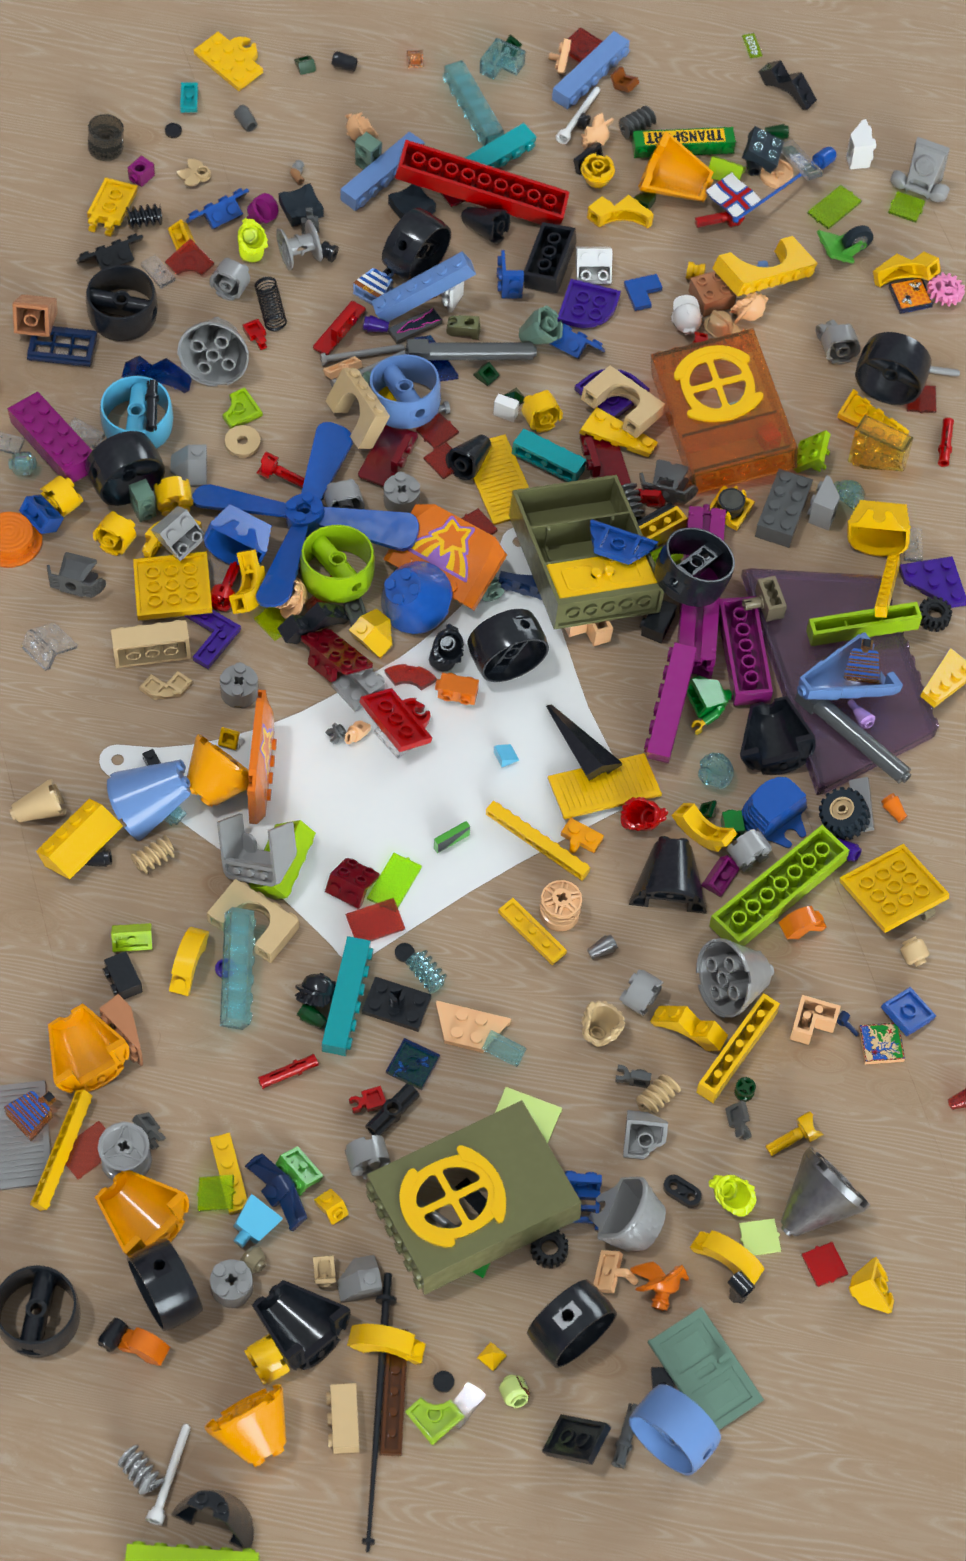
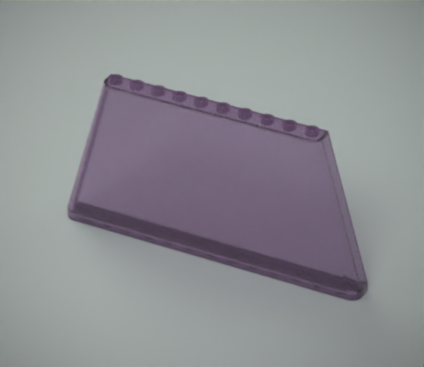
[741,568,939,795]

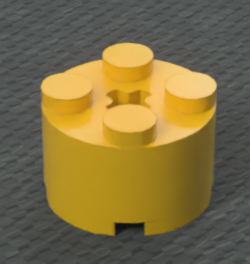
[521,390,563,433]
[40,475,83,517]
[154,476,193,516]
[93,511,136,556]
[244,1334,290,1385]

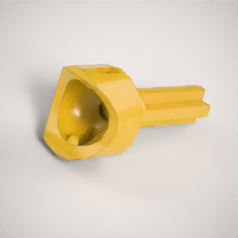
[765,1111,823,1156]

